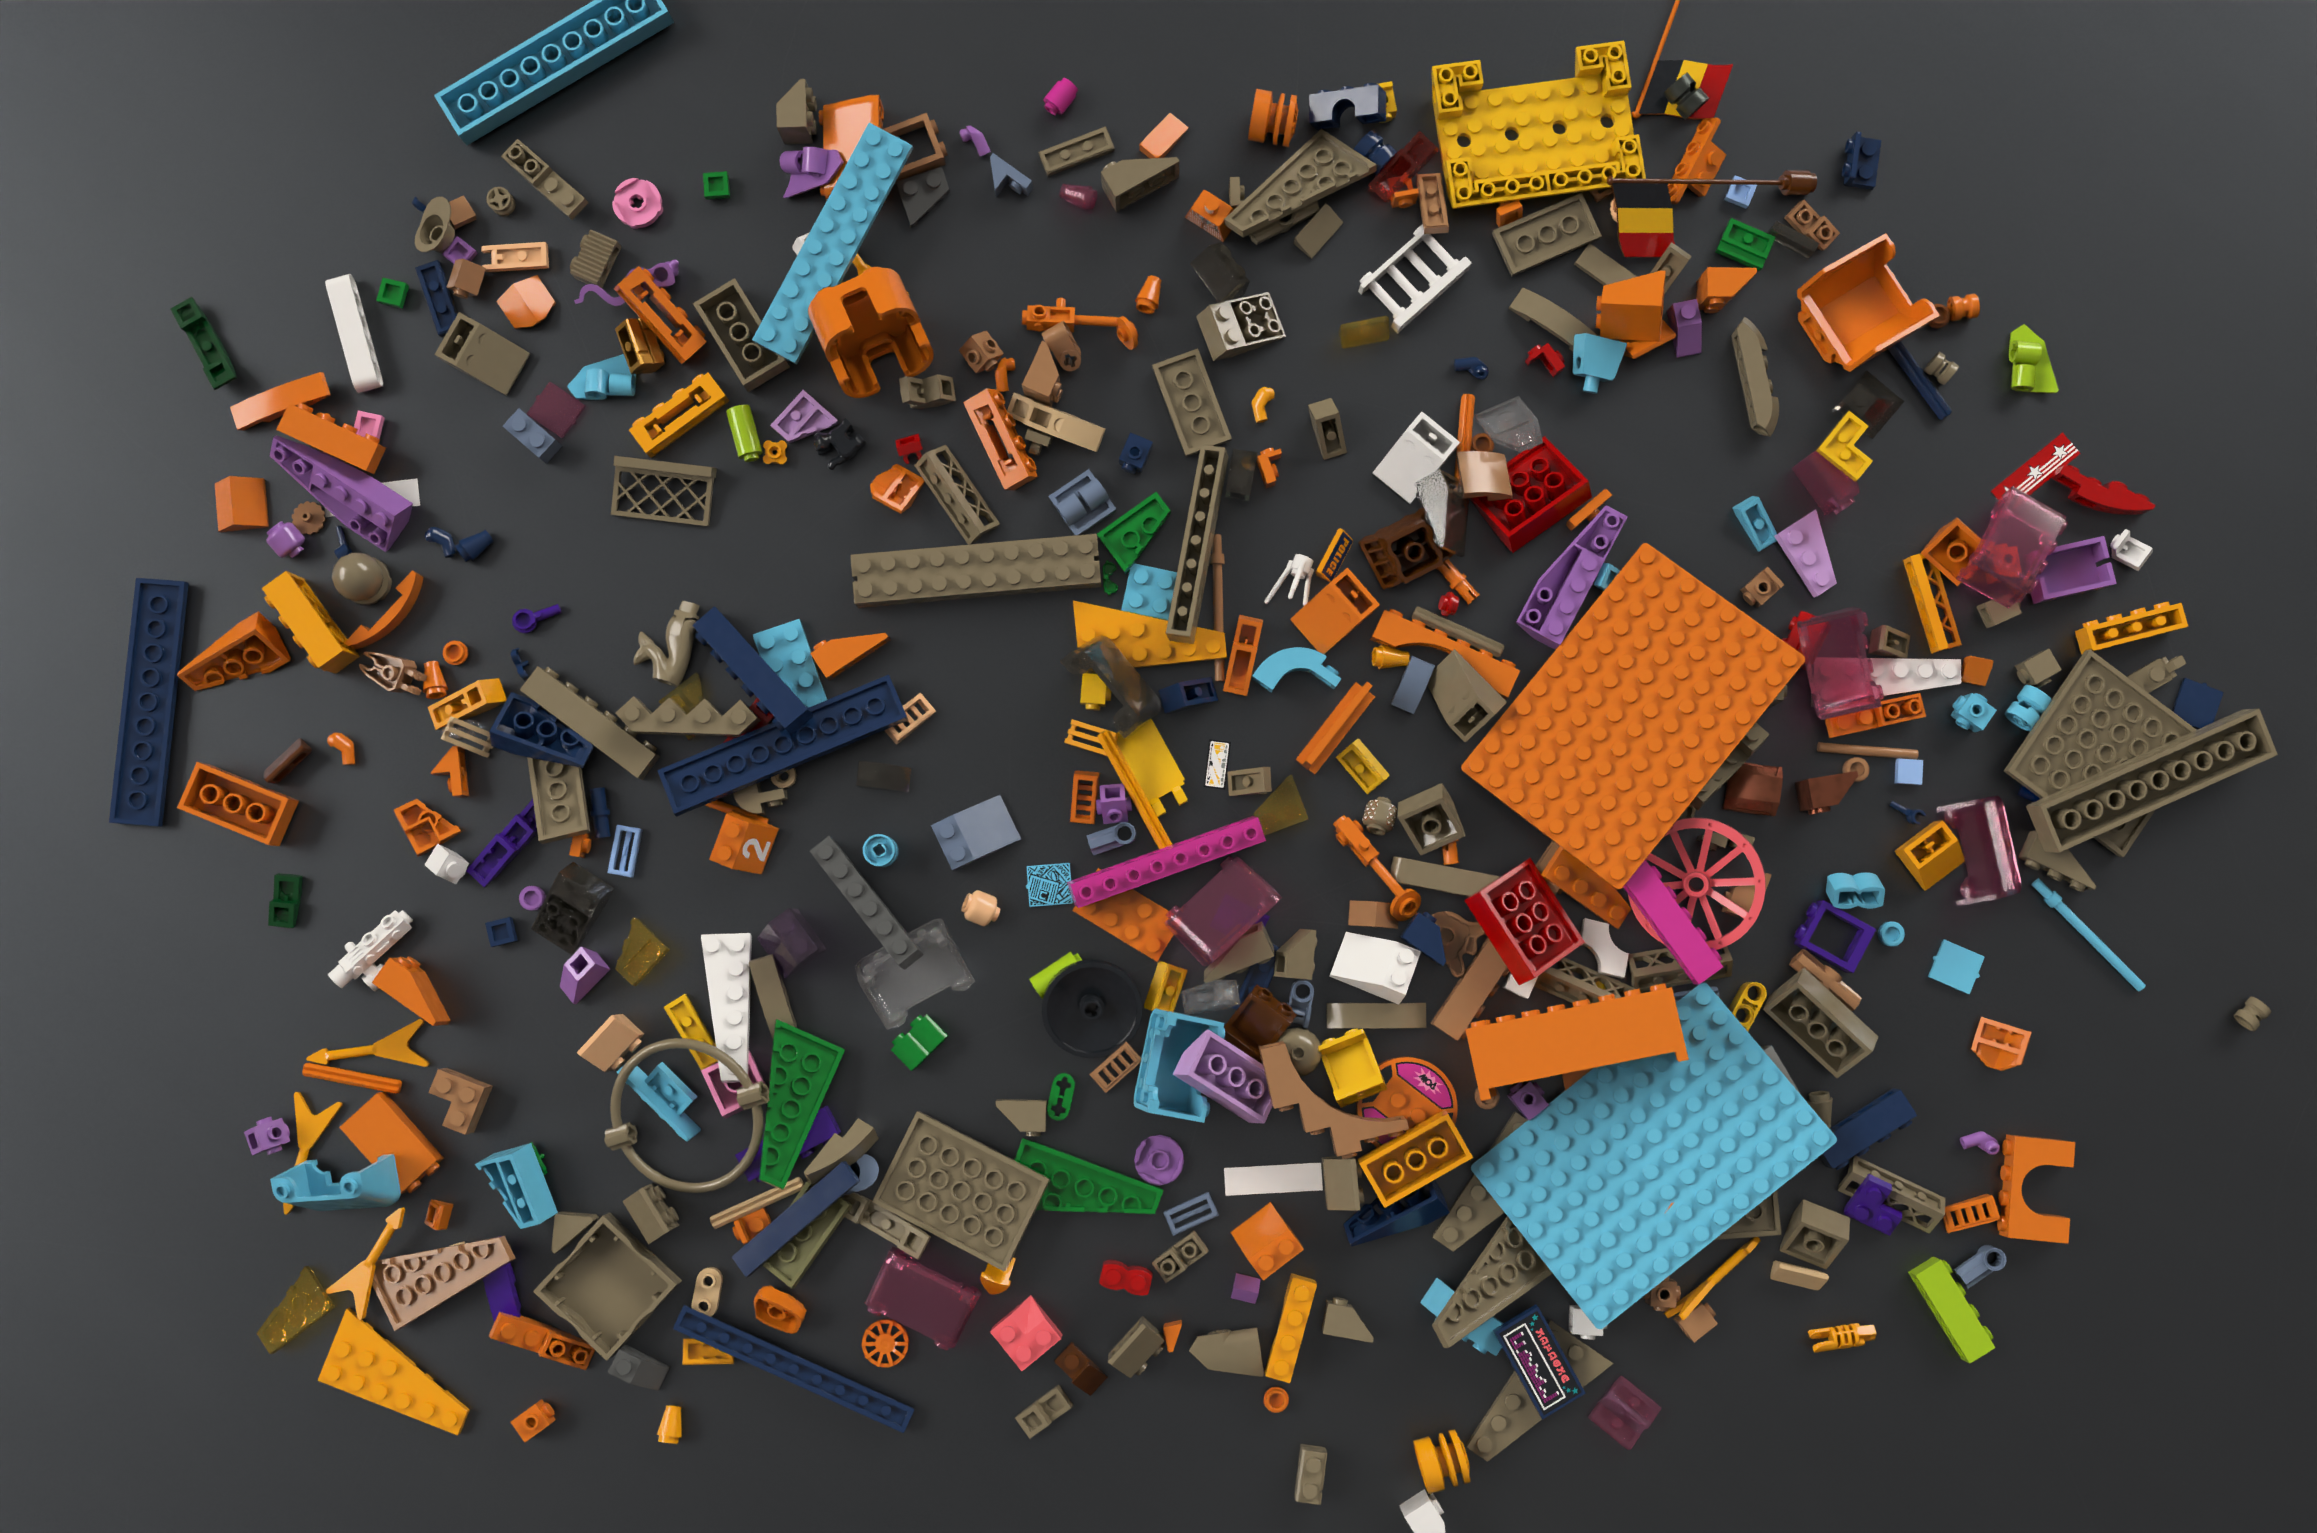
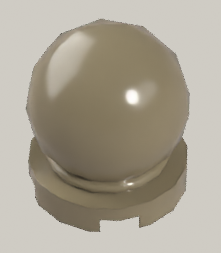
[332,552,392,606]

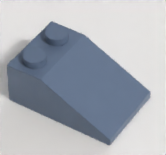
[931,795,1021,871]

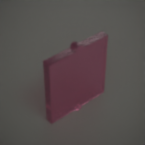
[527,382,585,439]

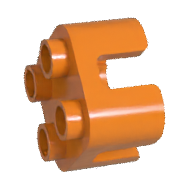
[808,267,934,398]

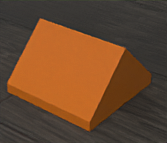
[215,476,269,532]
[1921,517,1994,586]

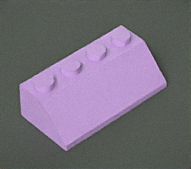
[1173,1030,1272,1124]

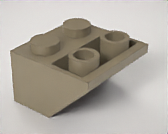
[776,79,817,144]
[1322,1156,1364,1211]
[623,1183,679,1244]

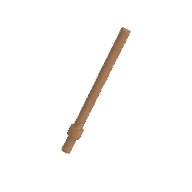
[1210,534,1225,682]

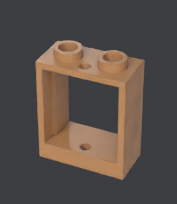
[883,113,948,184]

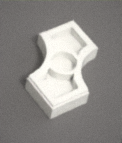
[1580,918,1629,979]

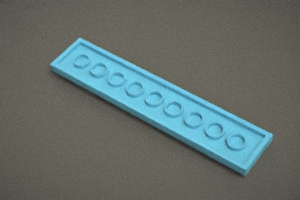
[752,123,913,364]

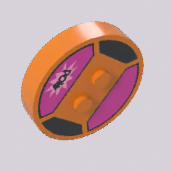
[1356,1057,1458,1147]

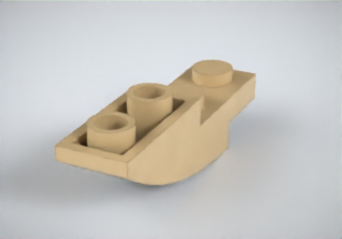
[1007,393,1106,452]

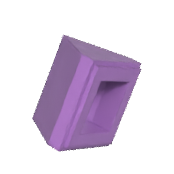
[1231,1273,1261,1304]

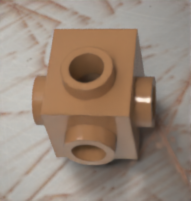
[959,330,1004,373]
[1643,1275,1681,1311]

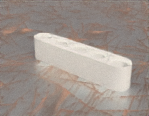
[325,274,383,393]

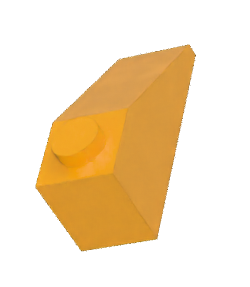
[428,678,507,730]

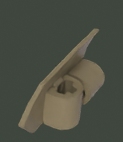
[1189,1327,1264,1377]

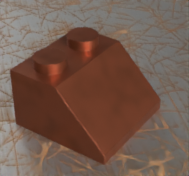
[1795,771,1858,815]

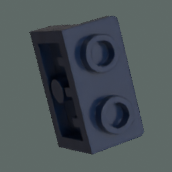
[1842,131,1881,190]

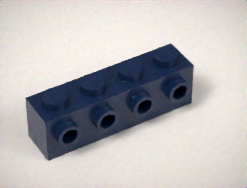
[1819,1088,1917,1170]

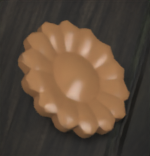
[292,501,326,535]

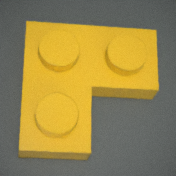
[1816,411,1873,482]

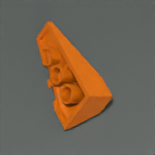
[177,611,291,691]

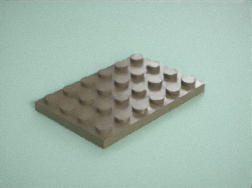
[872,1111,1051,1271]

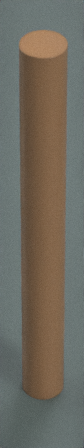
[1817,742,1918,760]

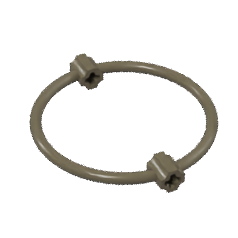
[604,1038,770,1193]

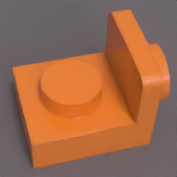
[1256,447,1282,488]
[733,1207,772,1245]

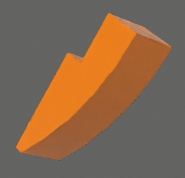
[1223,615,1263,696]

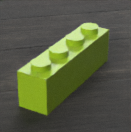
[1908,1257,1995,1363]

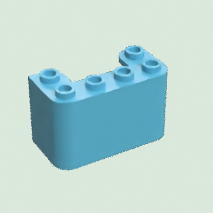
[1134,1008,1225,1123]

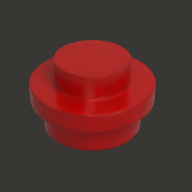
[1438,592,1459,616]

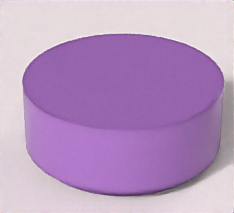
[519,886,546,911]

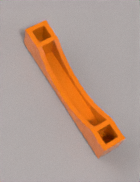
[1370,609,1520,700]

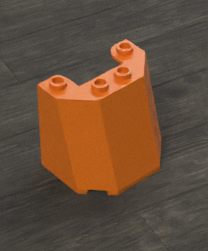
[1797,233,1940,372]

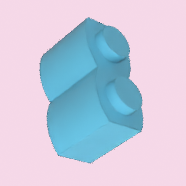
[1826,872,1885,909]

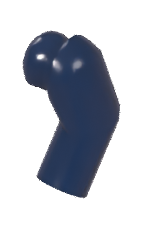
[1454,357,1489,380]
[425,527,457,558]

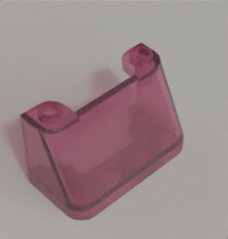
[1164,855,1282,967]
[865,1246,983,1350]

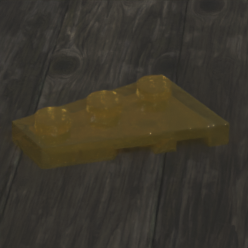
[257,1266,335,1354]

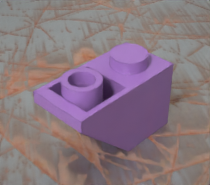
[560,947,610,1004]

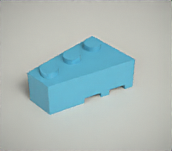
[475,1143,558,1229]

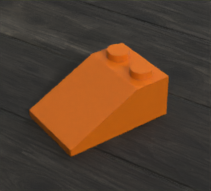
[372,956,451,1026]

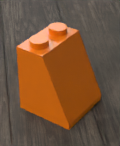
[1596,271,1666,341]
[1231,1202,1304,1280]

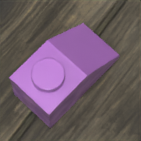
[1667,299,1702,358]

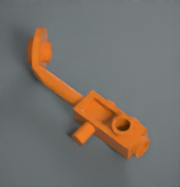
[1022,298,1138,350]
[1333,815,1421,921]

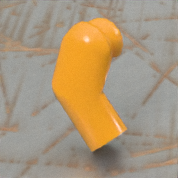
[1251,387,1275,423]

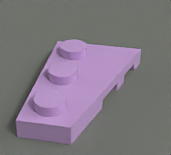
[1774,509,1837,598]

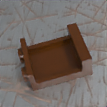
[1224,984,1297,1063]

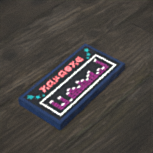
[1493,1304,1586,1419]

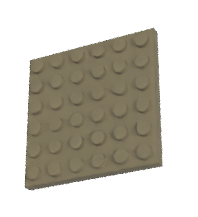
[2004,649,2196,857]

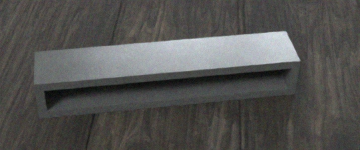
[810,836,924,970]

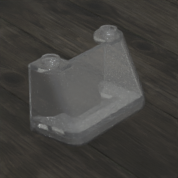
[855,918,975,1030]

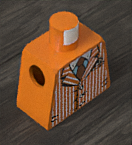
[1185,190,1233,242]

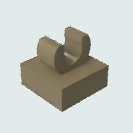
[1025,427,1054,455]

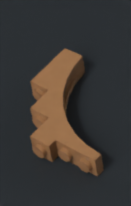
[1259,1041,1409,1159]

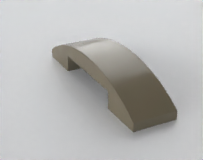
[1508,288,1597,351]
[1326,1003,1426,1028]
[843,1192,931,1260]

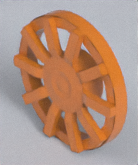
[862,1319,909,1368]

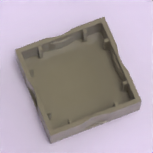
[533,1213,682,1361]

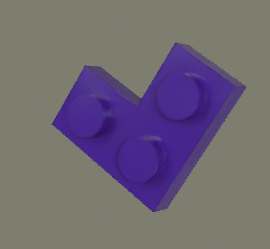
[1844,1174,1902,1236]

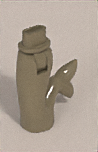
[633,601,700,687]

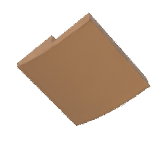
[1456,451,1513,501]

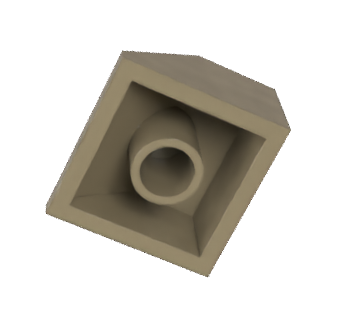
[1398,783,1465,855]
[1780,1199,1850,1270]
[1108,1316,1165,1378]

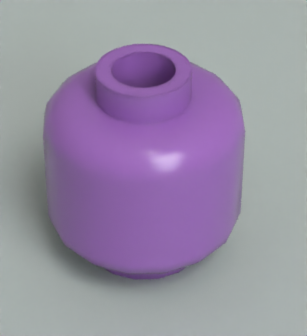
[266,521,305,558]

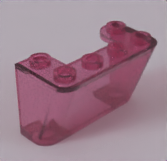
[1797,606,1884,720]

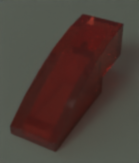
[1368,131,1439,202]

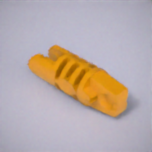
[1808,1323,1877,1353]

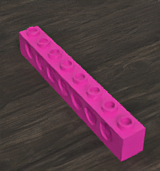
[1067,816,1266,908]

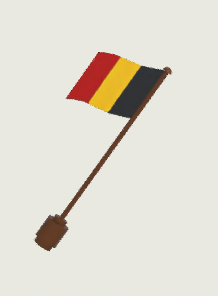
[1606,170,1817,257]

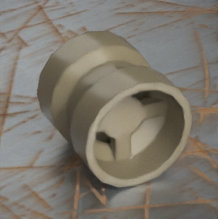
[1923,351,1959,385]
[2233,996,2272,1032]

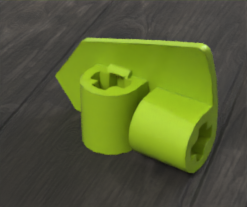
[2009,324,2059,393]

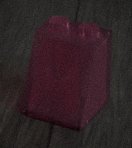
[1792,451,1860,515]

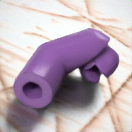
[959,126,991,156]

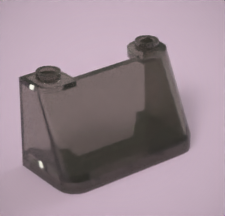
[1060,636,1161,739]

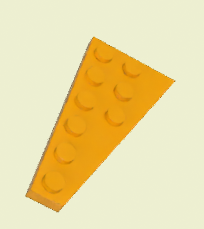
[1073,600,1227,674]
[317,1307,470,1435]

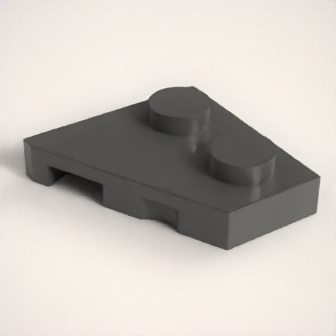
[896,167,950,228]

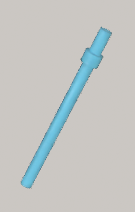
[2031,878,2146,992]

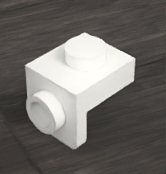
[2110,529,2153,571]

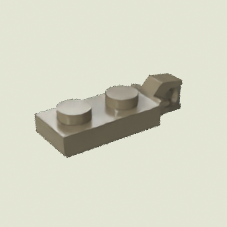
[2126,655,2187,693]

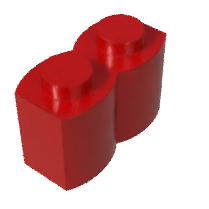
[1099,1260,1152,1296]

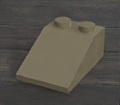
[1101,157,1180,212]

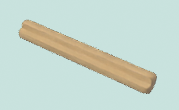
[710,1177,804,1229]

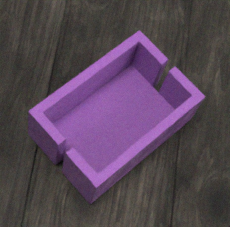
[2022,536,2117,604]

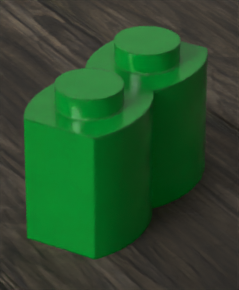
[891,1014,949,1071]

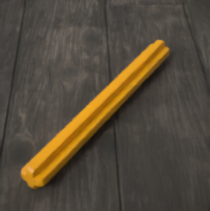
[1097,730,1172,849]

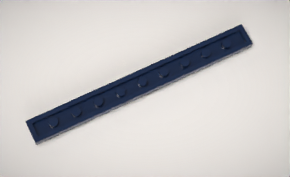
[673,1305,914,1433]

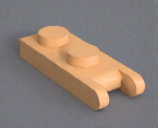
[481,242,549,272]

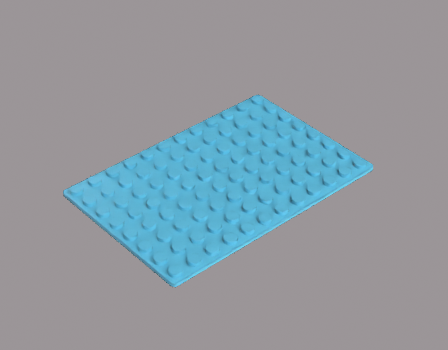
[1471,982,1837,1329]

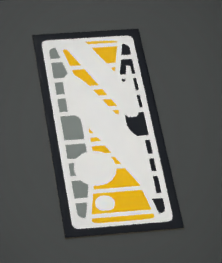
[1204,739,1231,790]

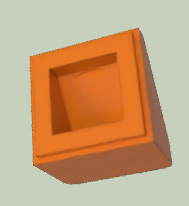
[1961,656,1994,686]
[1163,1320,1182,1353]

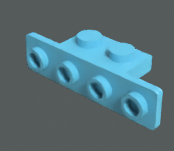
[617,1062,701,1142]

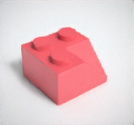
[990,1295,1063,1371]

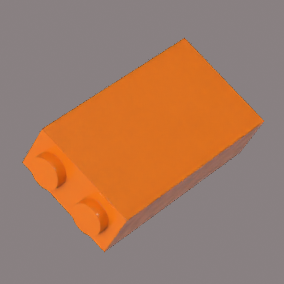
[339,1092,444,1194]

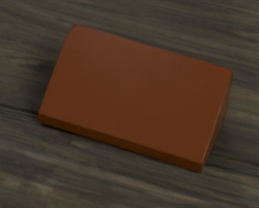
[264,738,312,784]

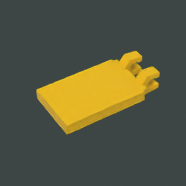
[1116,715,1188,817]

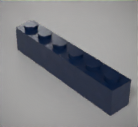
[692,606,814,735]

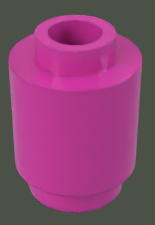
[1043,78,1078,116]

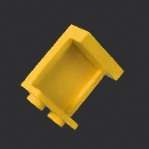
[1318,1029,1387,1108]

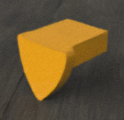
[980,1257,1016,1295]

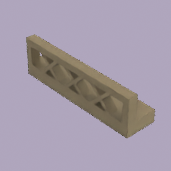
[914,445,1000,545]
[1627,946,1733,992]
[1534,957,1634,1004]
[1838,1155,1945,1234]

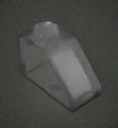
[1181,980,1240,1015]

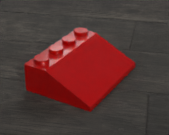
[1469,436,1592,553]
[1464,858,1585,985]

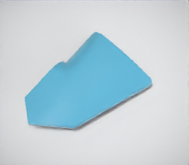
[567,354,636,400]

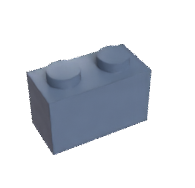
[503,408,562,464]

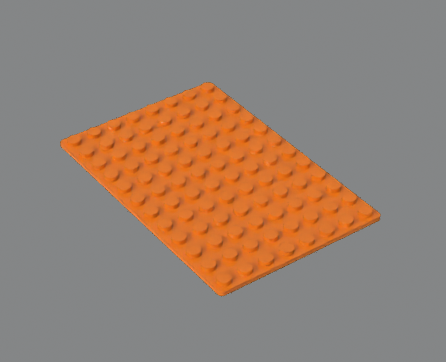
[1461,543,1805,890]

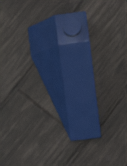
[489,692,594,768]

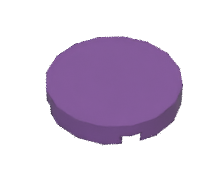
[1134,1135,1184,1186]

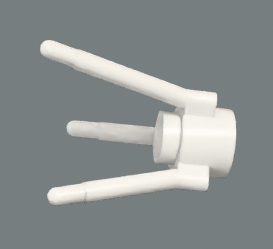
[1264,554,1314,606]

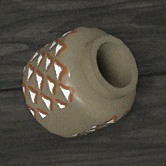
[1362,797,1397,836]

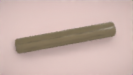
[1412,606,1504,658]

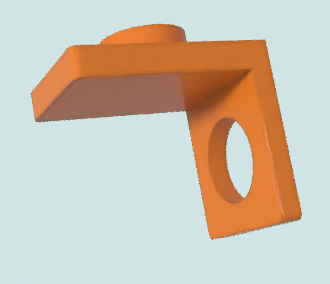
[1387,175,1419,208]

